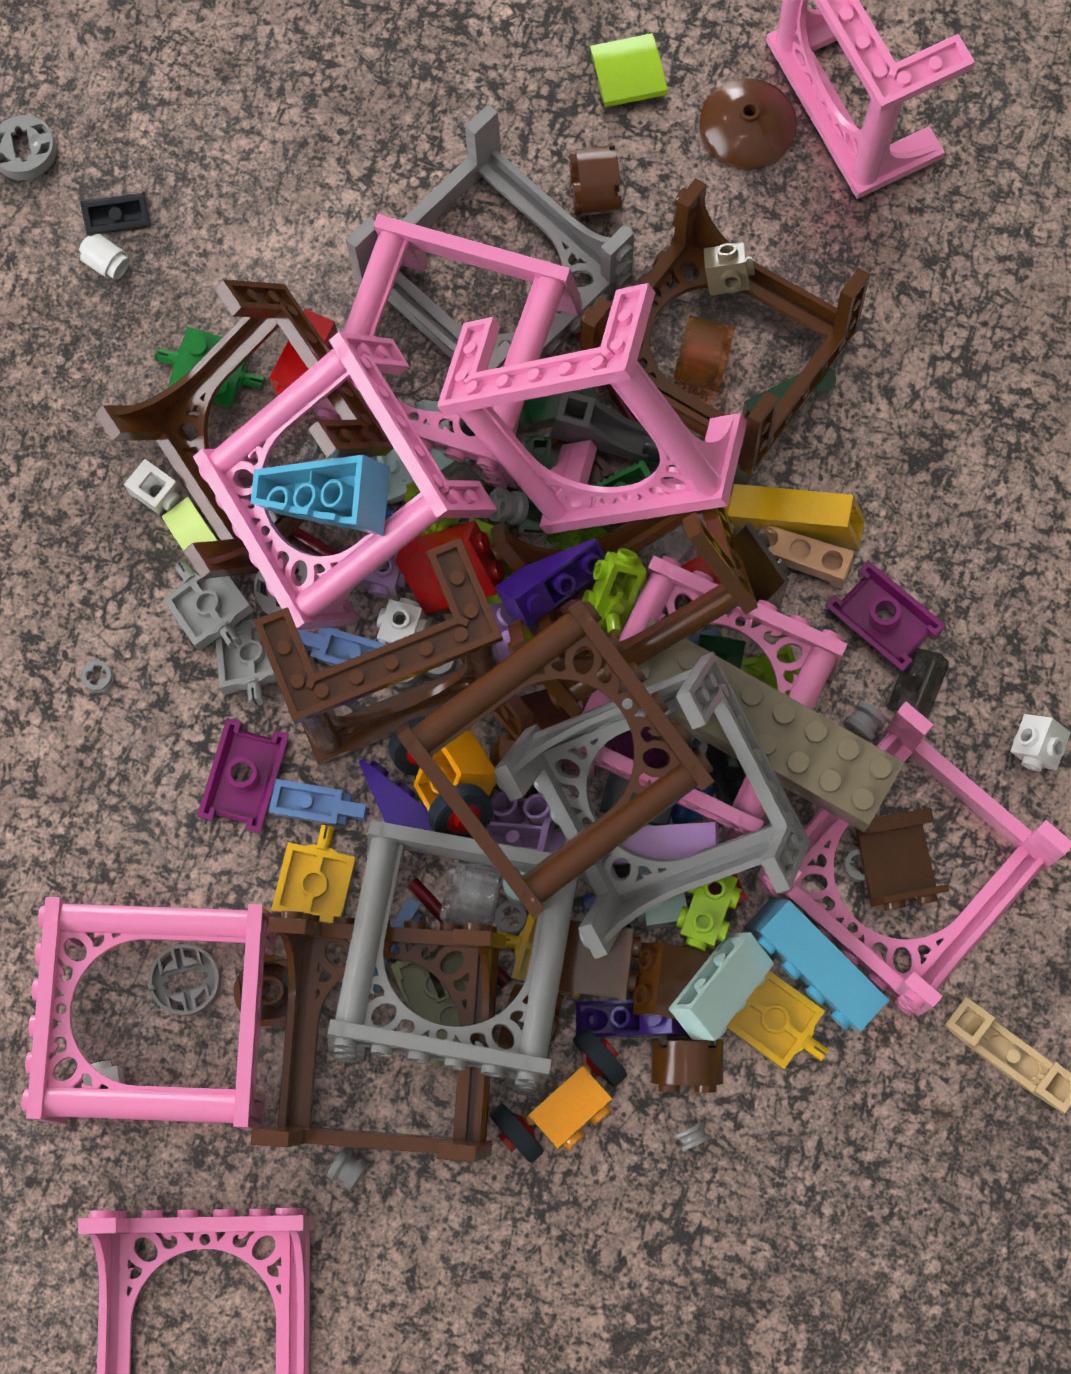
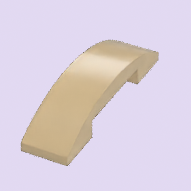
[945,997,1071,1114]

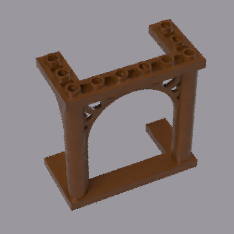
[579,178,870,475]
[95,279,394,579]
[490,507,758,718]
[253,538,503,765]
[396,599,715,918]
[251,911,506,1162]

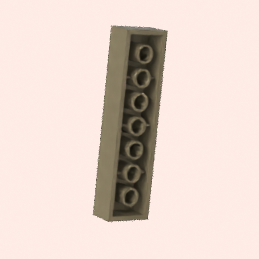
[618,618,905,832]

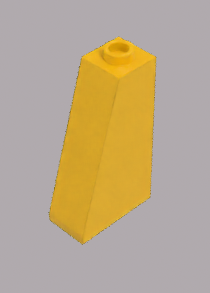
[725,484,865,550]

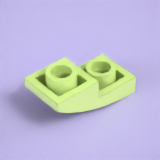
[162,497,218,551]

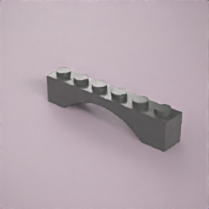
[550,392,753,488]

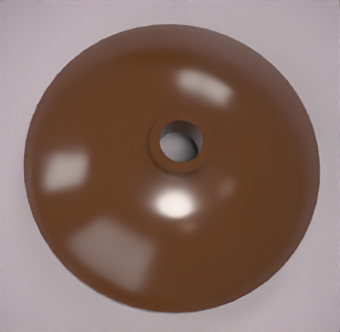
[699,78,797,170]

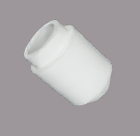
[79,234,130,280]

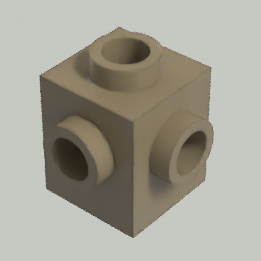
[704,242,755,296]

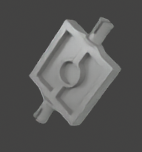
[163,560,255,651]
[216,603,277,707]

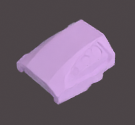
[486,791,555,852]

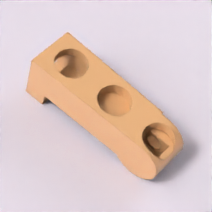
[761,525,854,589]

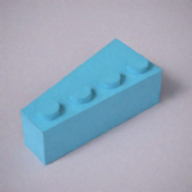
[251,455,390,536]
[743,898,889,1031]

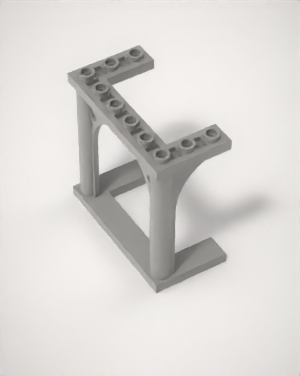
[345,104,634,370]
[494,651,810,959]
[327,820,583,1096]

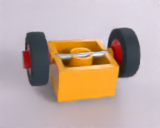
[388,716,497,839]
[489,1028,628,1163]

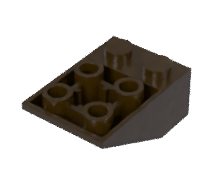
[735,523,790,625]

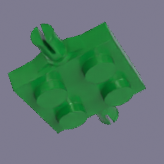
[155,327,266,410]

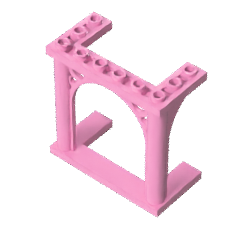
[766,0,975,199]
[313,214,583,489]
[437,283,747,534]
[193,332,497,630]
[563,556,848,841]
[757,701,1071,1017]
[22,897,276,1131]
[78,1208,316,1374]

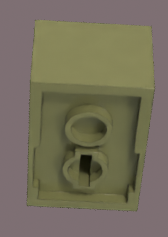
[390,946,499,1069]

